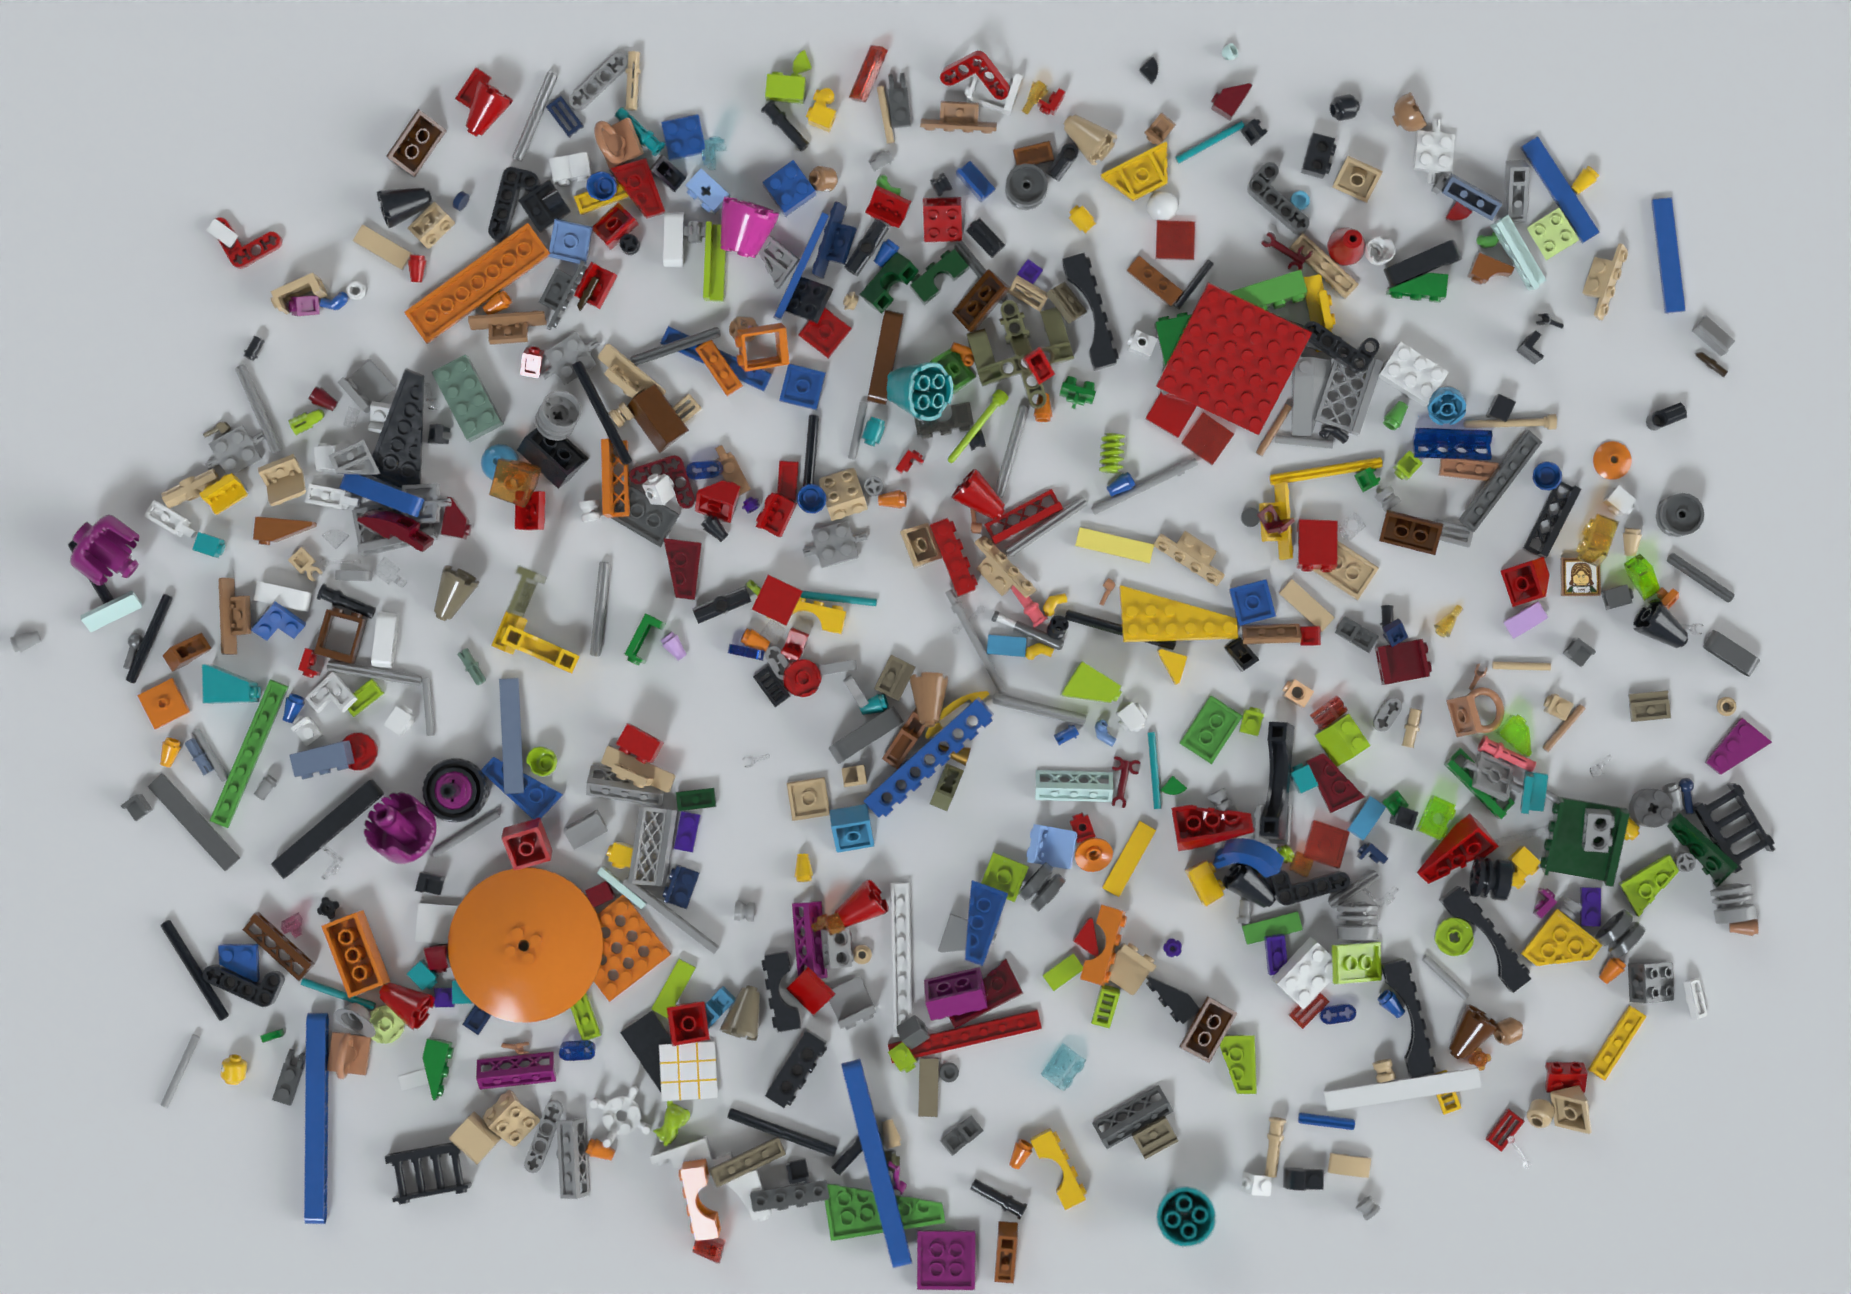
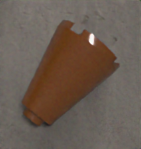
[1449,1004,1500,1060]

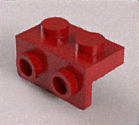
[865,186,912,228]
[574,262,617,309]
[515,491,545,531]
[756,493,797,537]
[1545,1062,1588,1093]

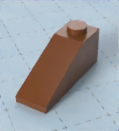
[253,517,317,545]
[994,1221,1018,1283]

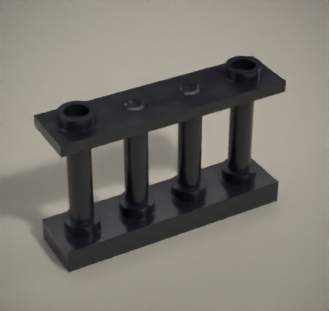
[1693,783,1776,873]
[385,1142,472,1204]

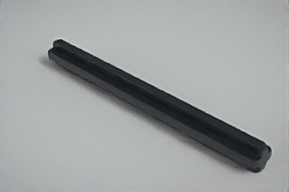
[572,361,632,466]
[1065,610,1176,650]
[161,920,229,1021]
[727,1108,837,1157]

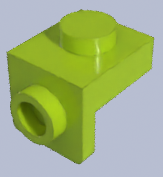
[1392,450,1423,481]
[888,1042,918,1073]

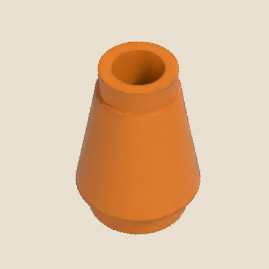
[483,290,512,315]
[1033,393,1053,422]
[878,490,907,509]
[740,628,770,652]
[1598,957,1627,984]
[585,1138,615,1161]
[1009,1139,1033,1170]

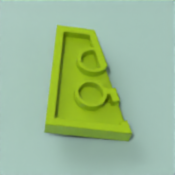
[1618,854,1679,917]
[1220,1035,1257,1094]

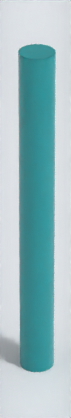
[1175,120,1245,164]
[801,591,877,606]
[1148,732,1162,809]
[301,978,376,1010]

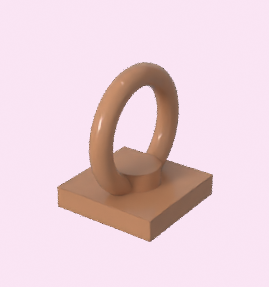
[594,118,644,169]
[1446,687,1504,737]
[327,1032,371,1079]

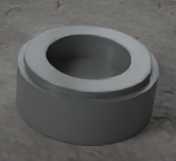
[1241,508,1260,527]
[940,1062,959,1082]

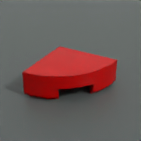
[1445,202,1472,221]

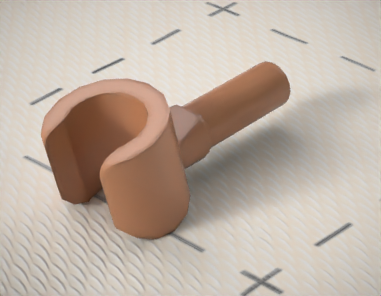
[970,508,982,534]
[1099,578,1115,606]
[1469,663,1487,690]
[501,1042,529,1054]

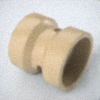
[608,402,634,428]
[1372,1059,1396,1083]

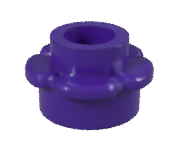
[742,497,760,514]
[1163,938,1182,958]

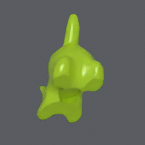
[653,1101,690,1146]

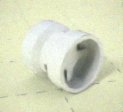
[579,500,601,522]

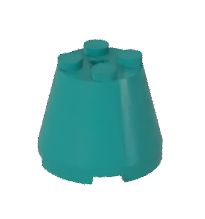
[887,362,953,421]
[1157,1187,1216,1247]

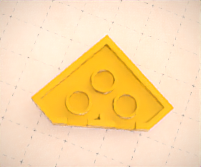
[1520,909,1602,966]

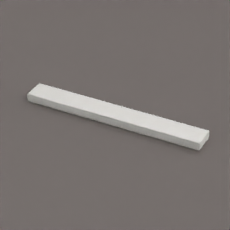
[890,882,912,1037]
[1324,1068,1482,1111]

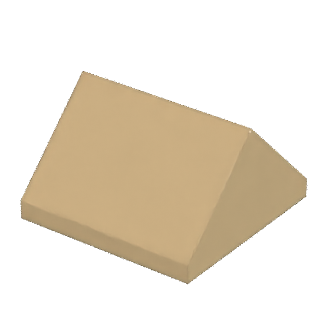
[1332,156,1383,203]
[900,523,942,569]
[1550,1086,1591,1134]
[449,1111,502,1165]

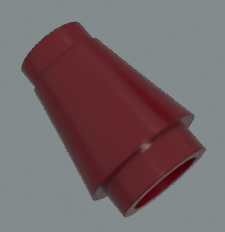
[308,386,338,412]

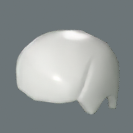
[1147,192,1178,221]
[1364,236,1396,266]

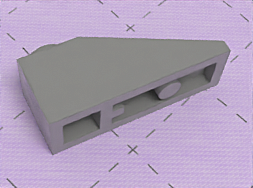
[1505,160,1530,223]

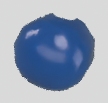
[586,171,617,201]
[1533,462,1562,491]
[797,484,826,514]

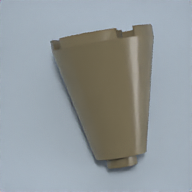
[434,565,479,621]
[720,985,760,1041]

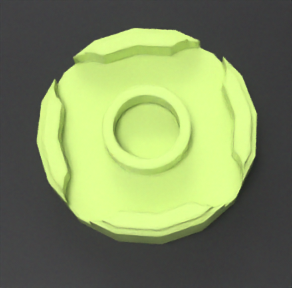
[369,1005,405,1044]

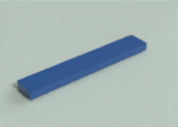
[1521,136,1600,244]
[1651,197,1686,314]
[773,212,829,320]
[660,326,772,392]

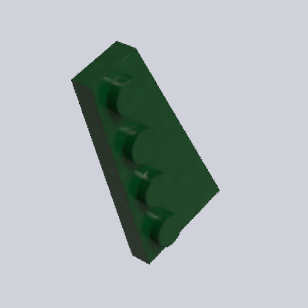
[1667,813,1738,888]

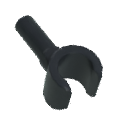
[1536,313,1564,329]

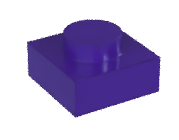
[1017,259,1043,284]
[434,988,455,1008]

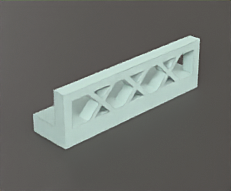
[1490,215,1546,290]
[1035,770,1113,802]

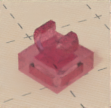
[281,912,303,938]

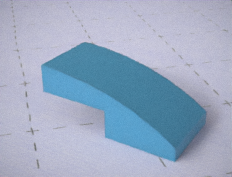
[1347,796,1386,841]
[705,986,736,1029]

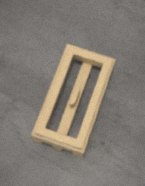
[1008,275,1049,311]
[673,394,702,424]

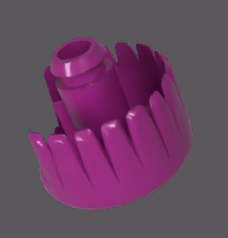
[70,515,139,585]
[364,792,437,864]

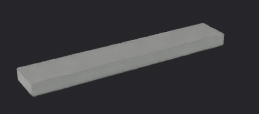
[622,878,719,954]

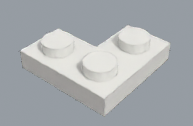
[305,672,358,713]

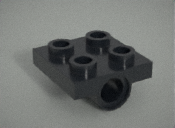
[518,179,571,233]
[785,276,833,324]

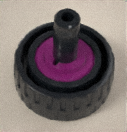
[422,758,489,822]

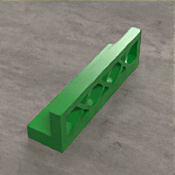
[1444,748,1515,819]

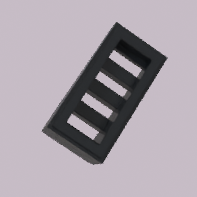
[753,666,791,708]

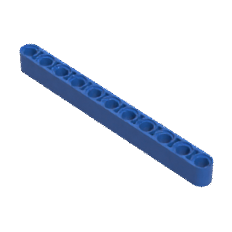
[304,1013,329,1224]
[841,1059,912,1268]

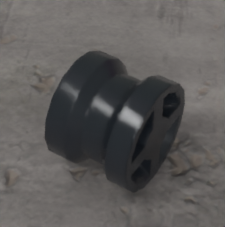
[930,173,952,197]
[619,234,640,255]
[966,429,986,451]
[1046,615,1069,640]

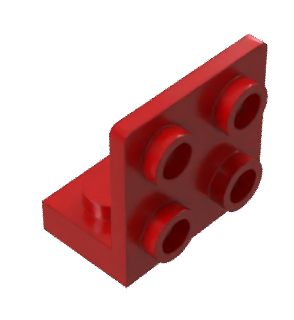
[923,197,962,242]

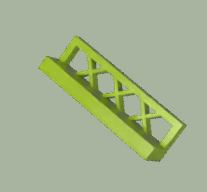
[703,221,726,302]

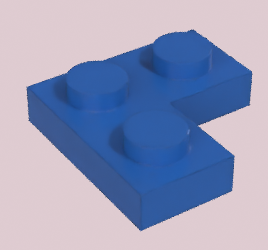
[251,601,306,641]

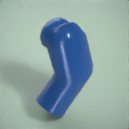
[320,292,348,310]

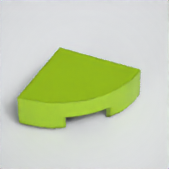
[793,50,812,74]
[746,579,761,596]

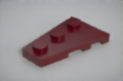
[663,538,702,600]
[1305,753,1365,813]

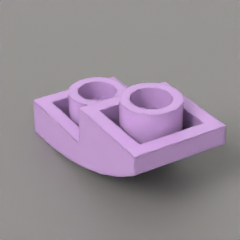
[1504,601,1548,639]

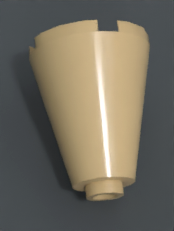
[1064,115,1117,165]

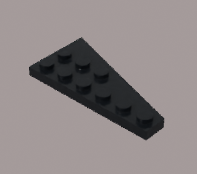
[371,368,424,488]

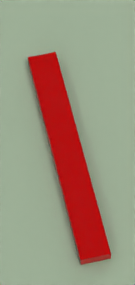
[888,1010,1042,1063]

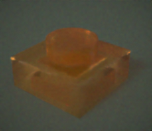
[1288,851,1315,878]

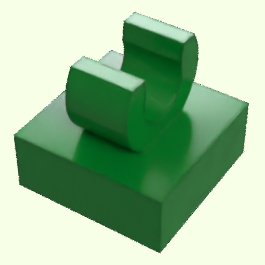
[1354,467,1381,492]
[1382,790,1409,817]

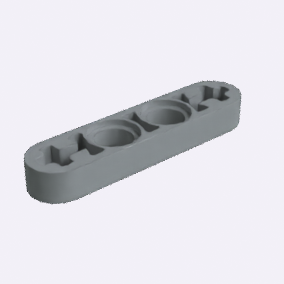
[569,53,628,111]
[524,1100,563,1173]

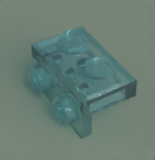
[702,136,727,170]
[1041,1043,1086,1091]

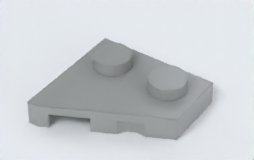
[759,236,800,289]
[328,440,380,475]

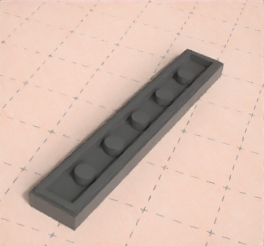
[1458,430,1542,532]
[148,774,240,871]

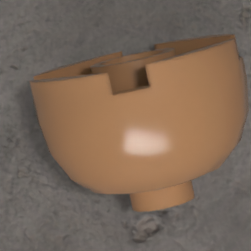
[1392,92,1427,132]

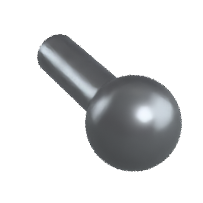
[123,634,143,670]

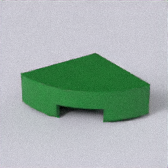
[1160,776,1187,795]
[260,1028,285,1043]

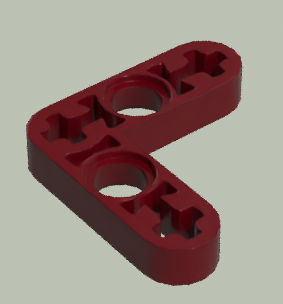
[629,455,696,509]

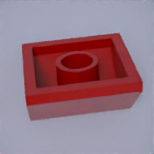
[592,203,639,250]
[667,1001,710,1046]

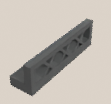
[1092,1085,1174,1149]

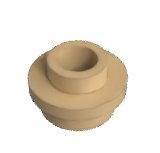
[1716,697,1736,716]
[853,945,872,964]

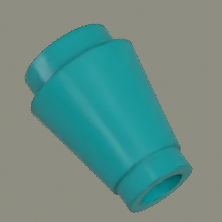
[859,694,889,715]

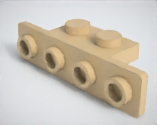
[1582,243,1628,321]
[598,343,666,398]
[1154,531,1225,586]
[974,535,1036,598]
[601,746,676,792]

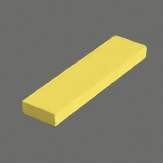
[1075,527,1154,564]

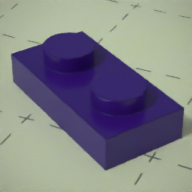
[674,811,701,853]
[1580,887,1601,927]
[1264,934,1288,975]

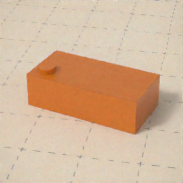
[321,910,391,998]

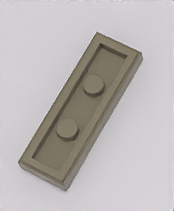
[918,1058,939,1117]

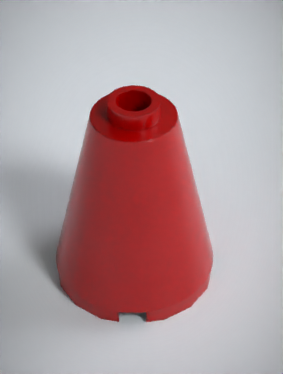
[466,81,513,137]
[1327,227,1365,266]
[951,469,1005,519]
[834,880,889,928]
[379,982,435,1030]

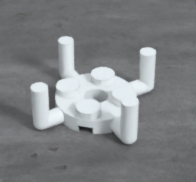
[590,1085,651,1148]

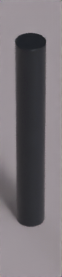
[1174,260,1214,310]

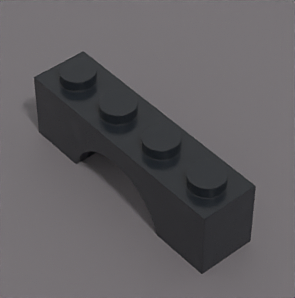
[761,951,802,1032]

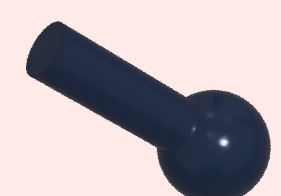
[1678,778,1694,814]

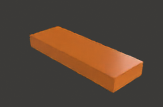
[695,340,743,397]

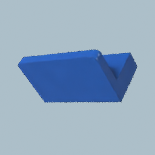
[956,161,996,202]

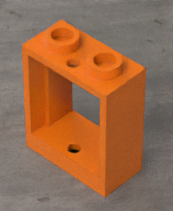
[735,323,790,372]

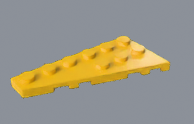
[1119,585,1238,642]

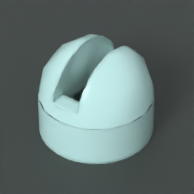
[1222,43,1238,60]

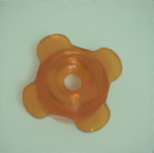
[1468,1047,1491,1071]

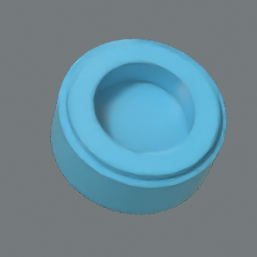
[1290,191,1310,211]

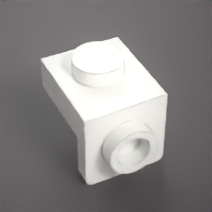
[1240,1172,1273,1196]

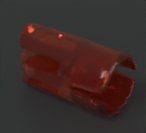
[1310,696,1348,730]

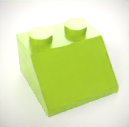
[1314,714,1371,767]

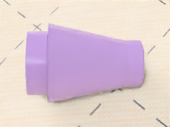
[660,632,687,660]

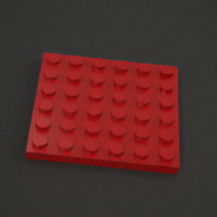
[1156,282,1312,435]

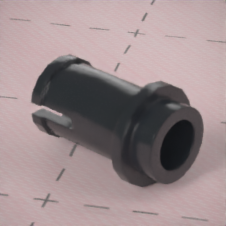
[243,335,265,361]
[1380,605,1394,628]

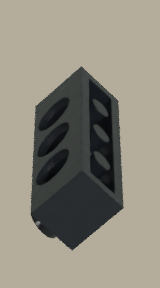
[765,1029,828,1108]

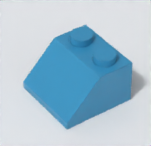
[829,804,874,853]

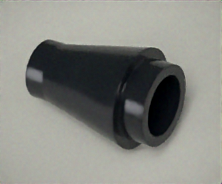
[701,514,729,542]

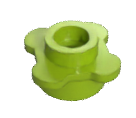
[1276,845,1294,864]

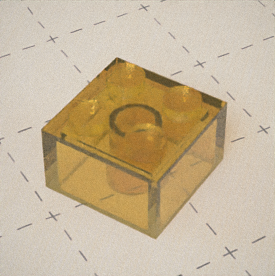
[1576,514,1619,567]

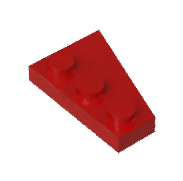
[609,158,665,219]

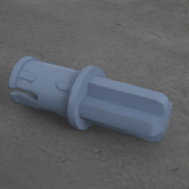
[185,738,214,776]

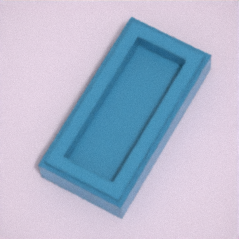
[987,635,1027,657]

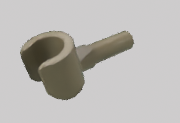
[203,422,231,438]

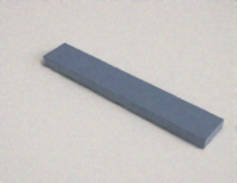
[499,678,524,794]

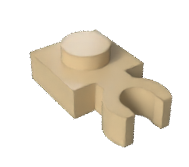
[288,547,323,581]

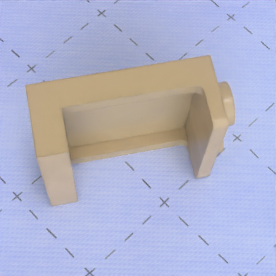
[270,273,328,314]

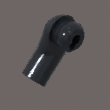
[1319,426,1349,444]

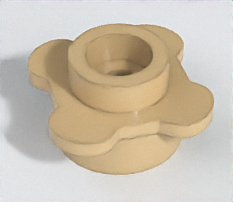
[843,291,859,310]

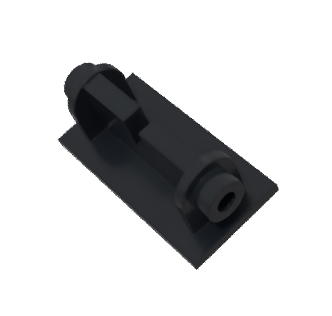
[966,218,1006,258]

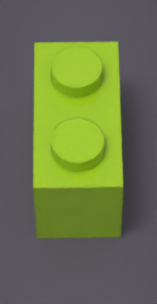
[765,72,806,104]

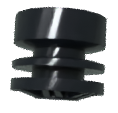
[1469,856,1513,901]

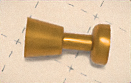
[929,742,971,766]

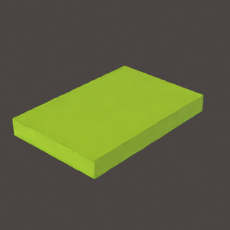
[1332,942,1382,984]

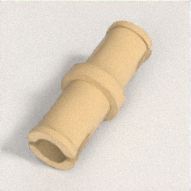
[1402,708,1422,748]

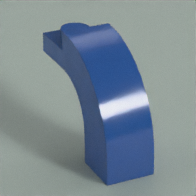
[1213,838,1284,878]

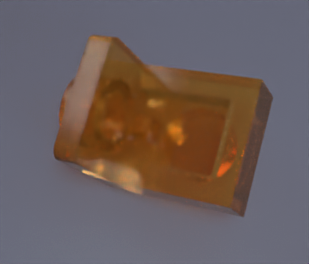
[811,912,845,935]

